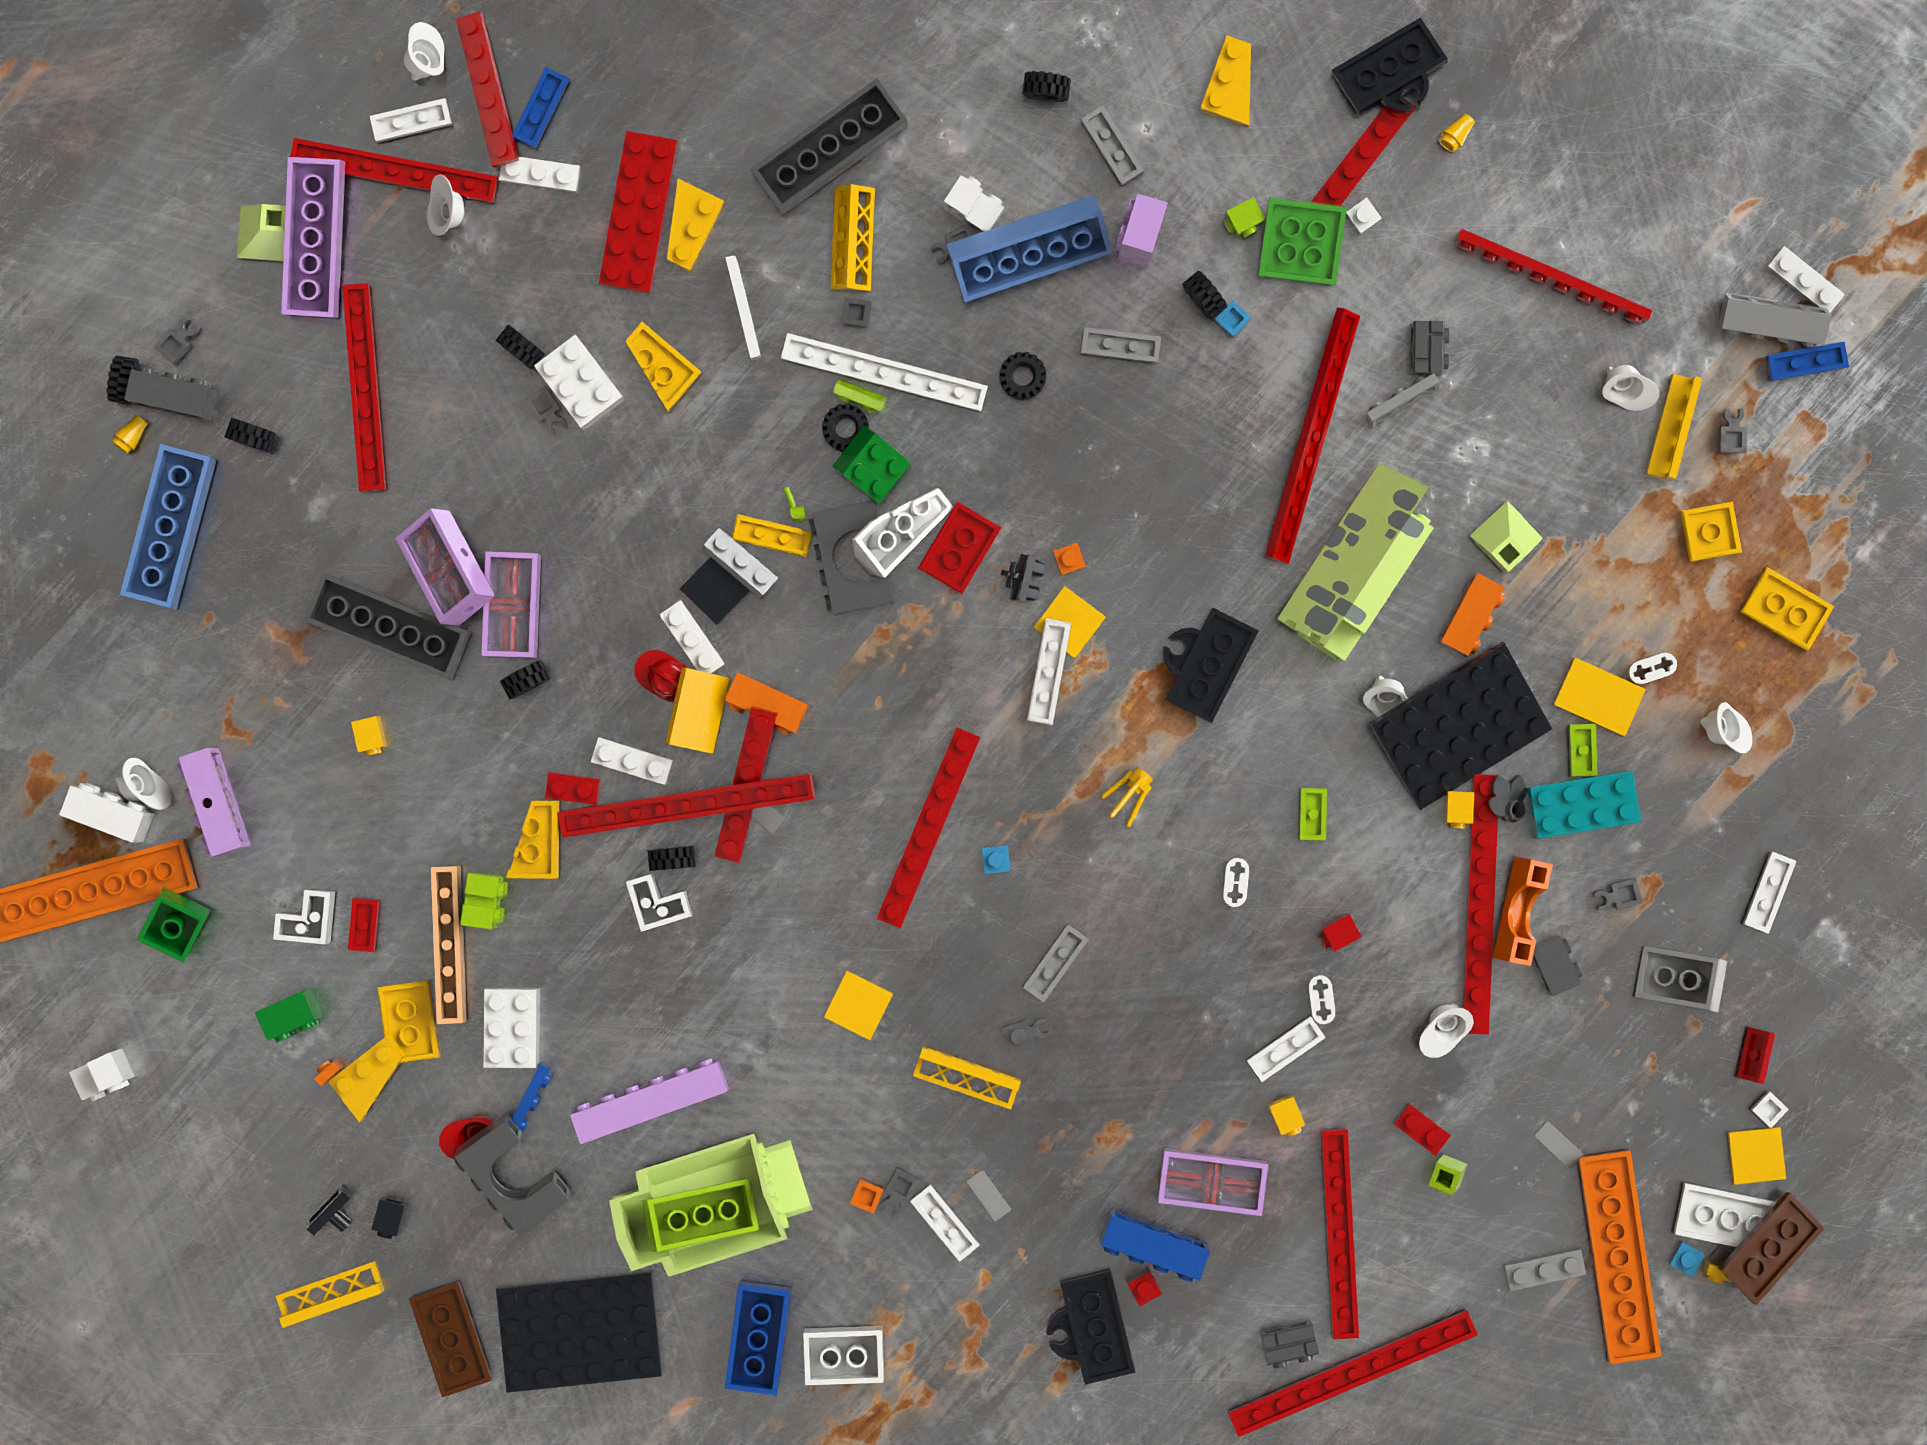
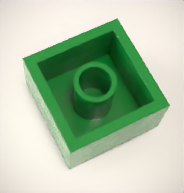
[832,426,911,504]
[136,887,210,963]
[254,988,324,1043]

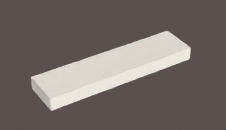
[725,255,761,361]
[1027,618,1071,725]

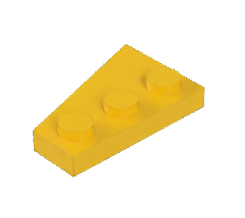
[1200,35,1251,127]
[667,179,725,272]
[625,322,702,412]
[506,801,559,879]
[328,1034,405,1123]

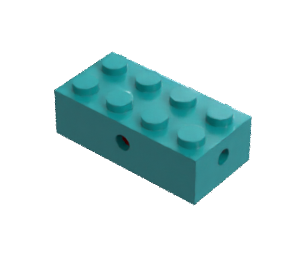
[1526,771,1641,839]

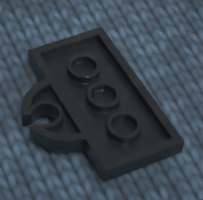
[1332,17,1448,115]
[1163,607,1259,723]
[1046,1270,1135,1385]

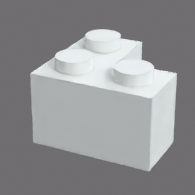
[944,175,1004,233]
[626,874,693,932]
[273,889,335,944]
[69,1049,135,1102]

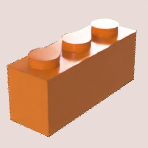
[1438,573,1505,657]
[725,672,809,736]

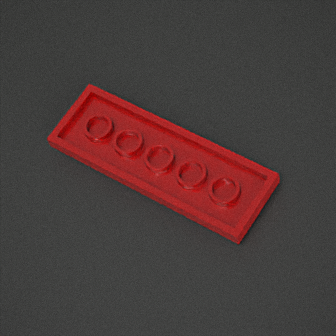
[599,131,678,293]

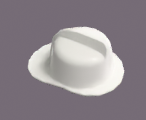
[403,22,444,81]
[427,174,464,236]
[1602,365,1660,411]
[1363,676,1408,717]
[1700,702,1752,754]
[115,758,172,810]
[1419,1003,1474,1058]

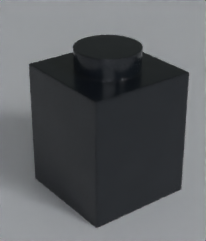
[371,1197,408,1239]

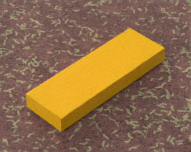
[732,514,813,557]

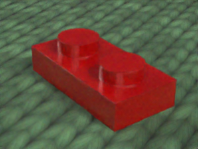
[545,772,601,805]
[348,898,380,952]
[1737,1027,1776,1084]
[1393,1103,1451,1156]

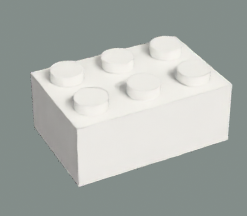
[534,335,625,430]
[59,783,155,843]
[484,988,540,1068]
[803,1326,884,1385]

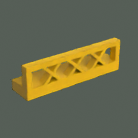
[830,184,875,292]
[1646,374,1703,481]
[913,1046,1021,1110]
[276,1261,385,1328]

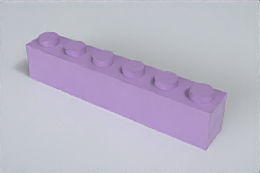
[570,1058,729,1144]

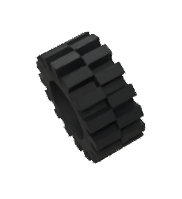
[1022,71,1071,102]
[1182,270,1227,320]
[495,324,545,370]
[1000,352,1046,400]
[106,355,140,405]
[822,404,869,451]
[224,417,276,453]
[500,660,551,700]
[647,846,696,871]

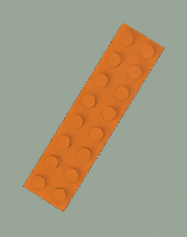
[0,838,198,943]
[1578,1150,1662,1365]

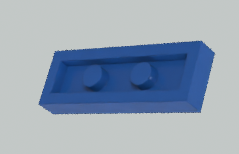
[513,66,570,149]
[1766,341,1849,381]
[512,1062,552,1133]

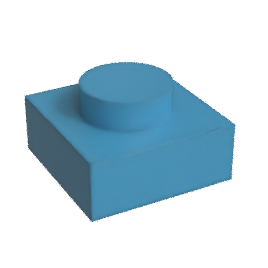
[1215,300,1251,337]
[982,845,1010,874]
[1668,1241,1705,1277]

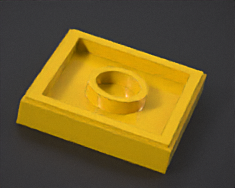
[1680,502,1742,562]
[1034,586,1106,658]
[824,971,893,1040]
[1727,1127,1786,1185]

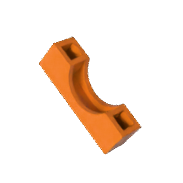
[1493,856,1553,966]

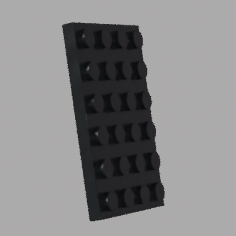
[1369,642,1552,810]
[496,1271,662,1393]

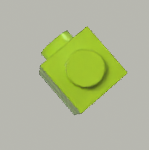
[1223,197,1266,238]
[1428,1154,1468,1196]

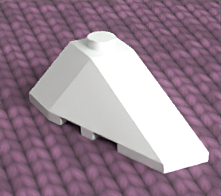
[852,488,953,578]

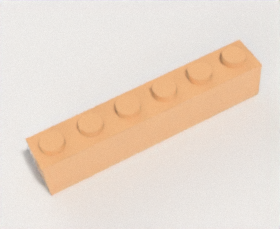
[431,866,467,1024]

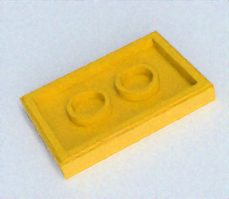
[1740,567,1834,651]
[1553,658,1646,737]
[665,667,730,754]
[377,980,440,1063]

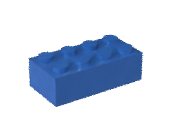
[1099,1210,1210,1282]
[725,1281,792,1396]

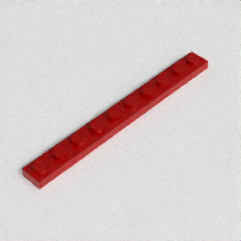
[1265,307,1360,564]
[557,773,816,838]
[1463,774,1498,1035]
[1228,1310,1478,1437]

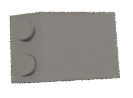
[1635,946,1727,1012]

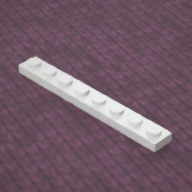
[781,333,988,412]

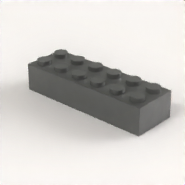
[751,78,908,216]
[303,573,472,680]

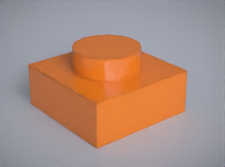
[1053,543,1086,576]
[314,1059,344,1086]
[850,1179,884,1214]

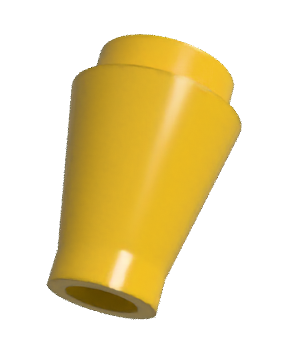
[1438,113,1475,152]
[111,415,148,454]

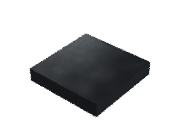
[680,557,750,625]

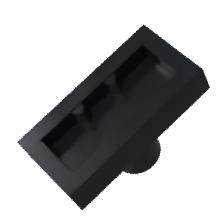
[306,1184,351,1236]

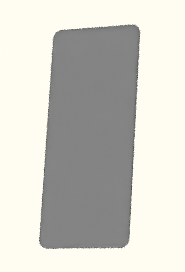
[752,806,785,834]
[1534,1121,1584,1169]
[967,1170,1011,1221]

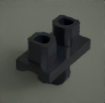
[1000,554,1046,602]

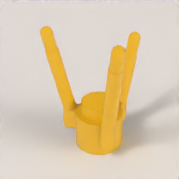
[1101,767,1153,827]

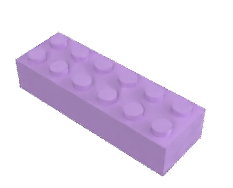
[281,157,345,318]

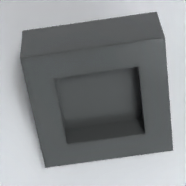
[842,297,871,328]

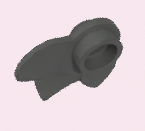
[1488,775,1526,823]

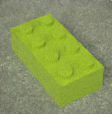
[642,1178,759,1252]

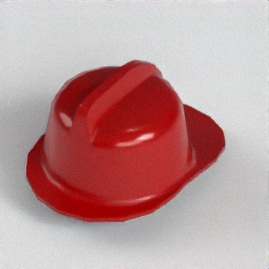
[634,650,688,702]
[439,1116,494,1159]

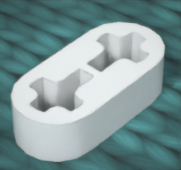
[1627,653,1677,684]
[1223,858,1249,907]
[1308,975,1335,1024]

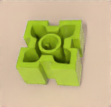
[460,872,508,929]

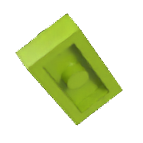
[833,379,888,413]
[1568,724,1598,777]
[1299,788,1327,840]

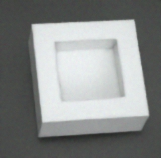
[1346,197,1382,234]
[1750,1091,1789,1128]

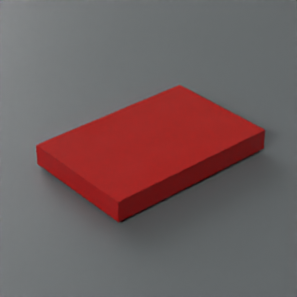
[918,501,1002,594]

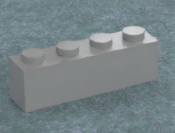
[1719,292,1832,347]

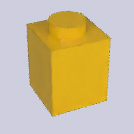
[351,716,387,756]
[1444,791,1474,828]
[1267,1095,1305,1137]

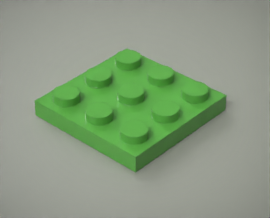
[1258,197,1347,285]

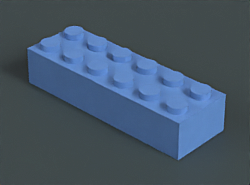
[946,195,1113,302]
[120,444,217,610]

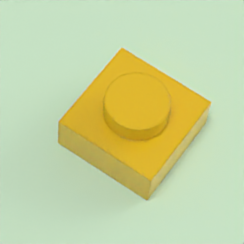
[1702,1261,1731,1284]

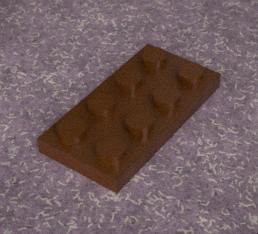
[1718,1192,1824,1305]
[409,1281,492,1398]

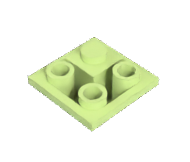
[237,204,286,262]
[1469,501,1543,574]

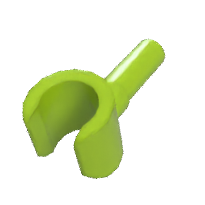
[783,487,806,522]

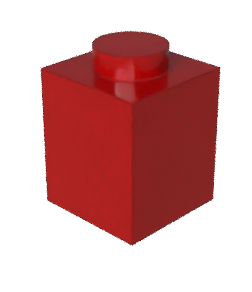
[1319,913,1362,952]
[1126,1267,1162,1307]

